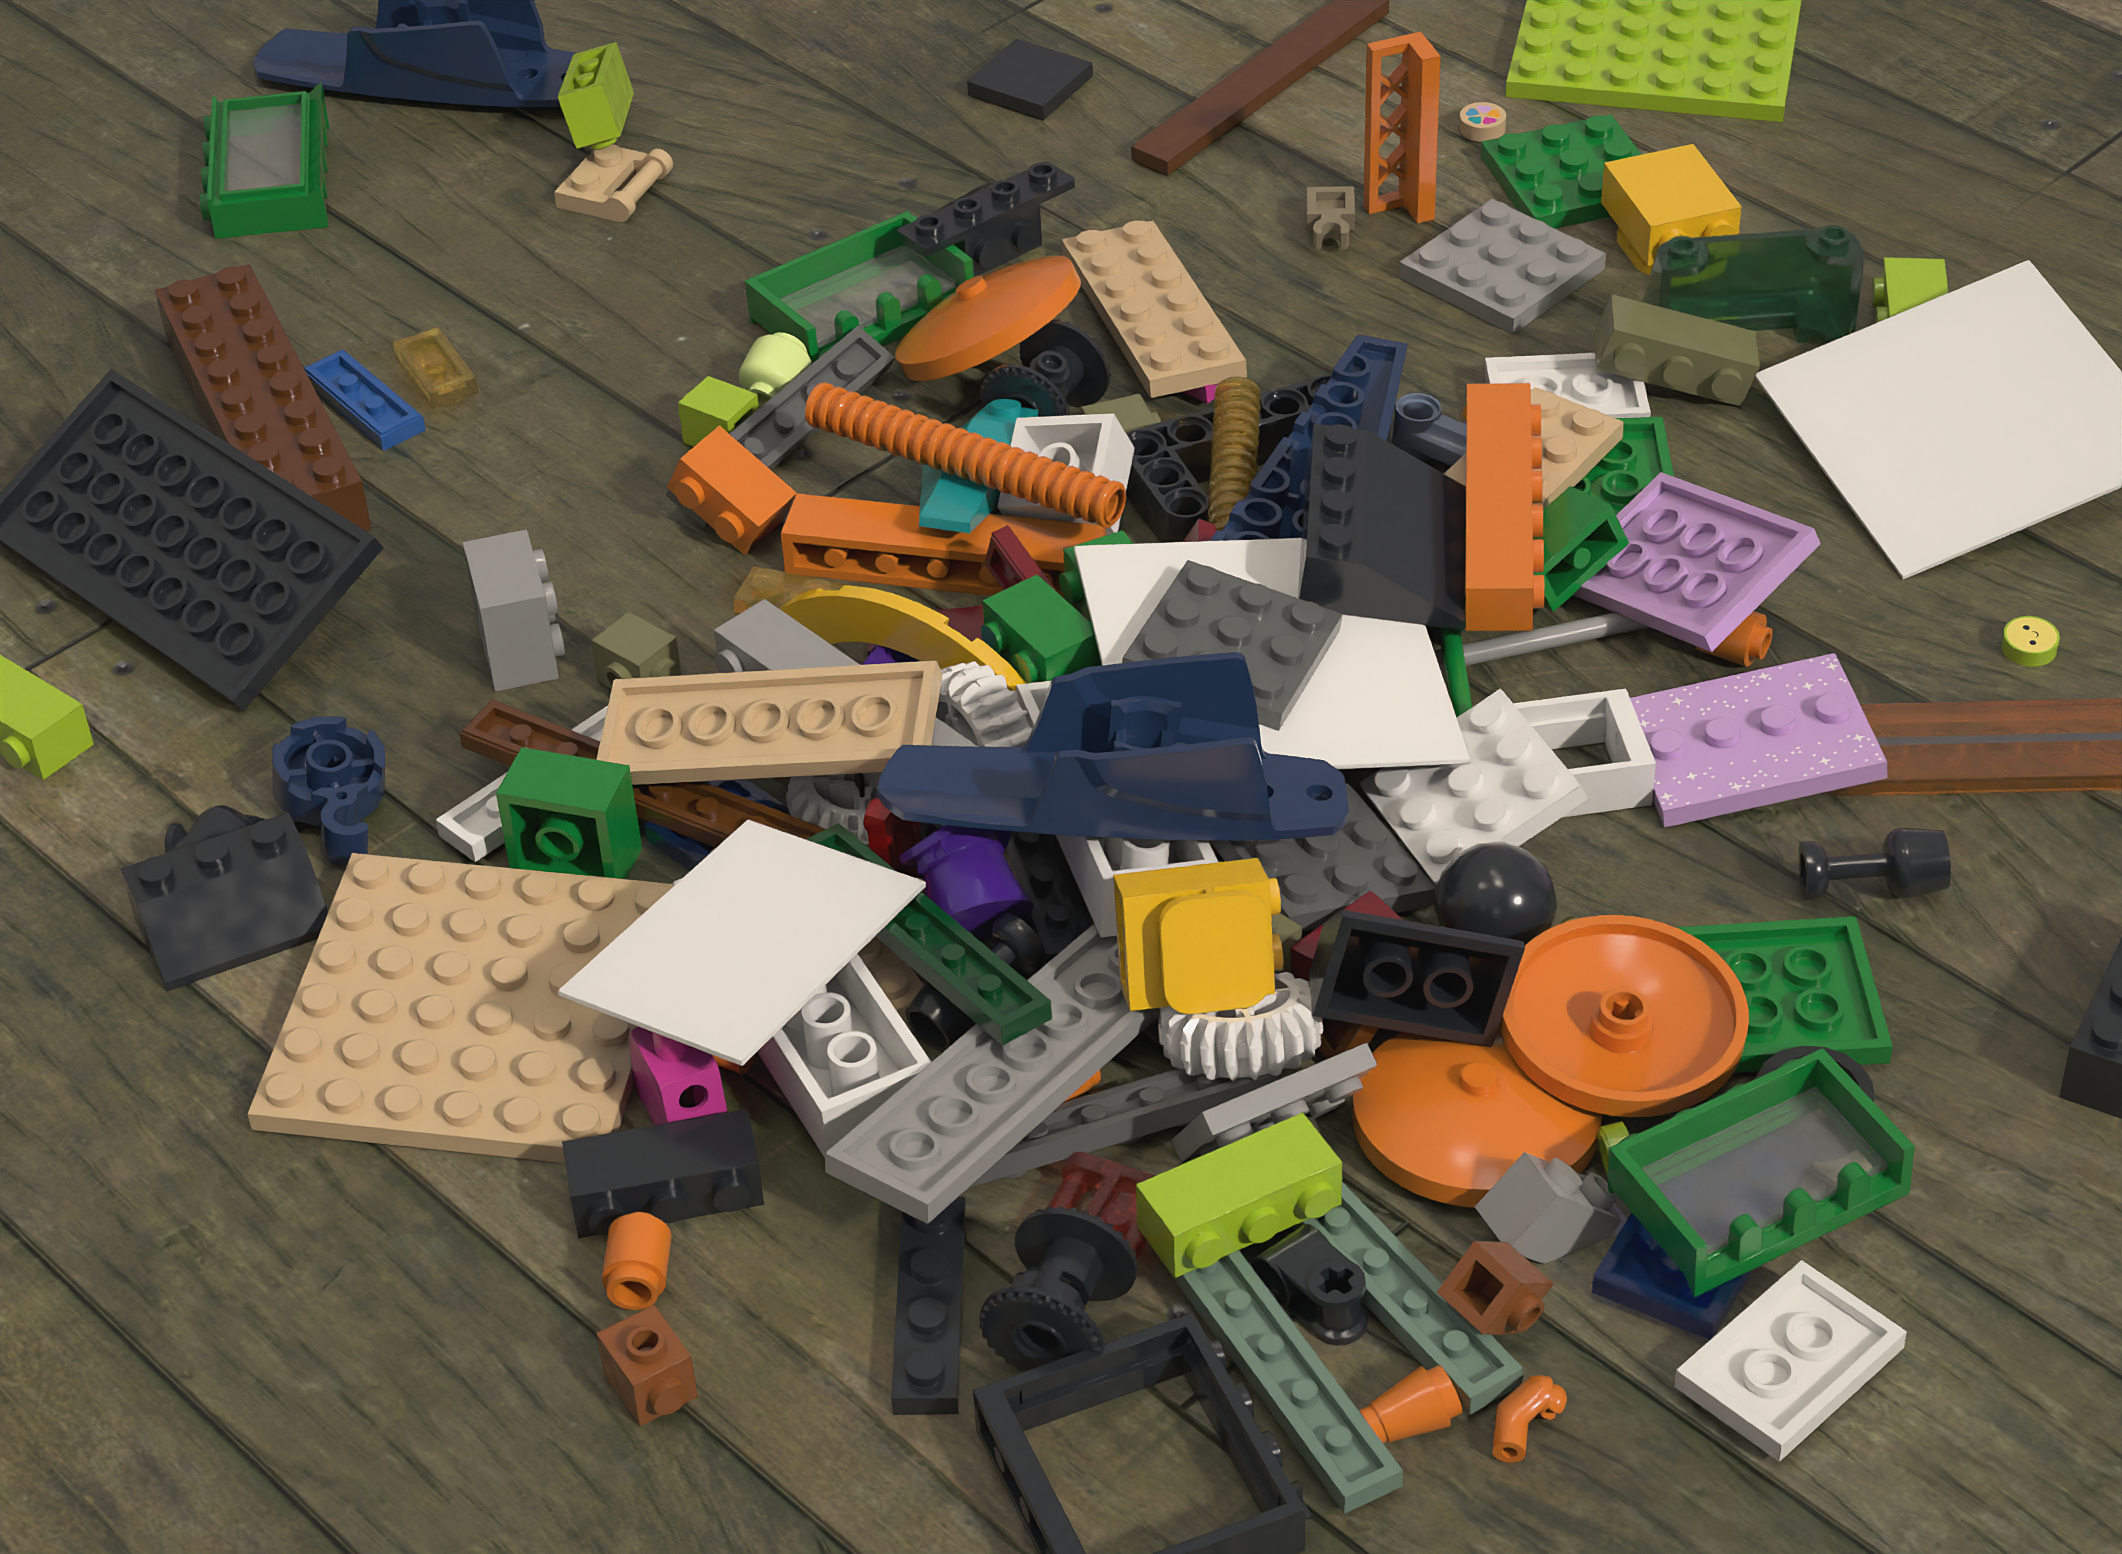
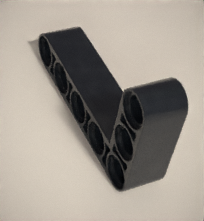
[1126,375,1332,543]

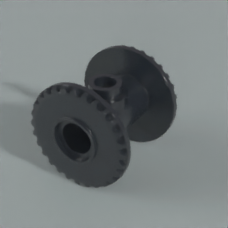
[979,319,1111,417]
[979,1206,1138,1372]

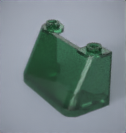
[1642,225,1865,344]

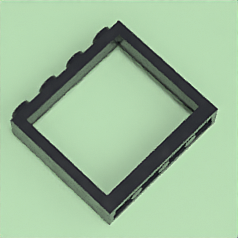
[973,1312,1312,1554]

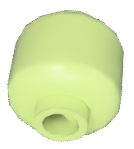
[739,332,812,407]

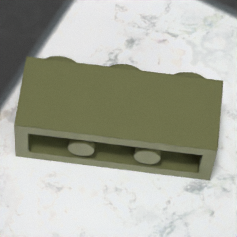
[1594,294,1760,407]

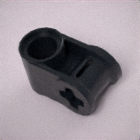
[1252,1224,1368,1346]

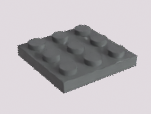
[1122,560,1343,731]
[1209,784,1437,932]

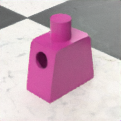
[629,1027,727,1125]

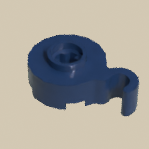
[272,716,385,866]

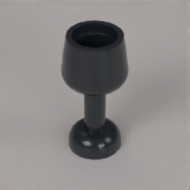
[1798,828,1951,900]
[905,913,1045,1052]

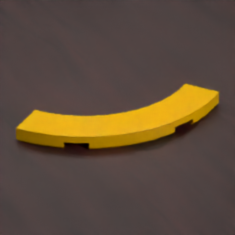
[779,585,1027,691]

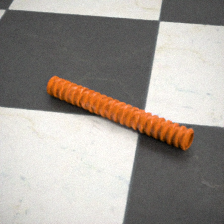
[805,382,1126,528]

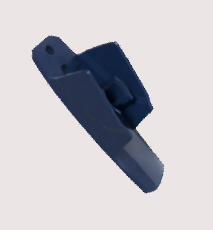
[253,0,576,107]
[877,652,1349,841]

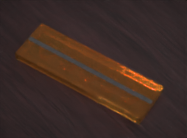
[1836,698,2122,796]

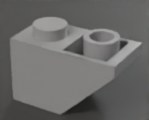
[1475,1152,1631,1264]

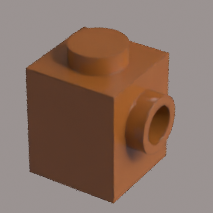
[1437,1241,1554,1335]
[596,1305,698,1426]

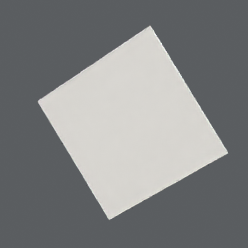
[1755,260,2122,580]
[1074,538,1470,769]

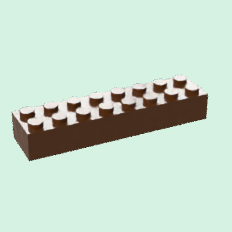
[155,264,372,531]

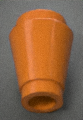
[1358,1365,1463,1443]

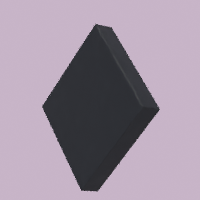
[967,39,1093,120]

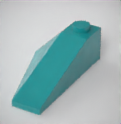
[919,399,1038,533]

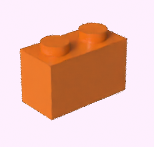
[667,426,797,555]

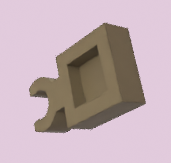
[1306,186,1355,250]

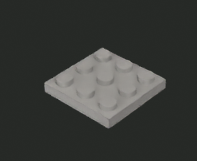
[1399,199,1606,335]

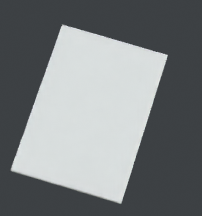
[558,820,926,1066]

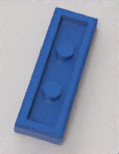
[304,350,426,451]

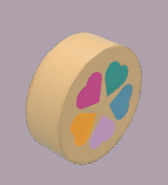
[1459,102,1506,142]

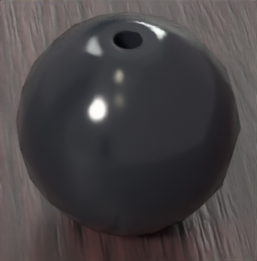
[1434,842,1557,945]

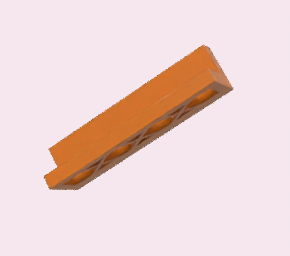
[1363,31,1441,224]

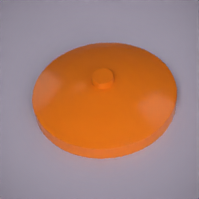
[895,256,1081,381]
[1500,915,1749,1117]
[1352,1025,1602,1208]

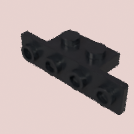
[898,162,1075,277]

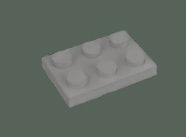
[1171,1043,1377,1163]

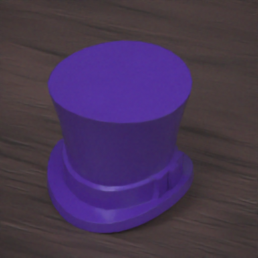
[898,825,1034,942]

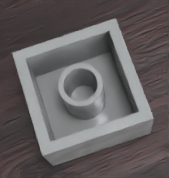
[463,529,565,692]

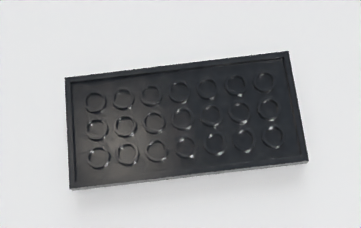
[0,369,384,712]

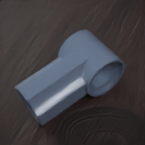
[1391,393,1467,467]

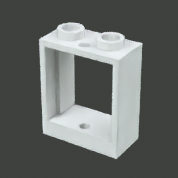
[1513,689,1656,817]

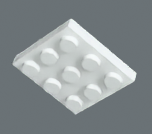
[1359,688,1589,887]

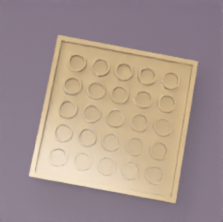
[248,853,673,1163]

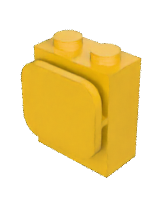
[1601,144,1742,275]
[1113,858,1284,1014]

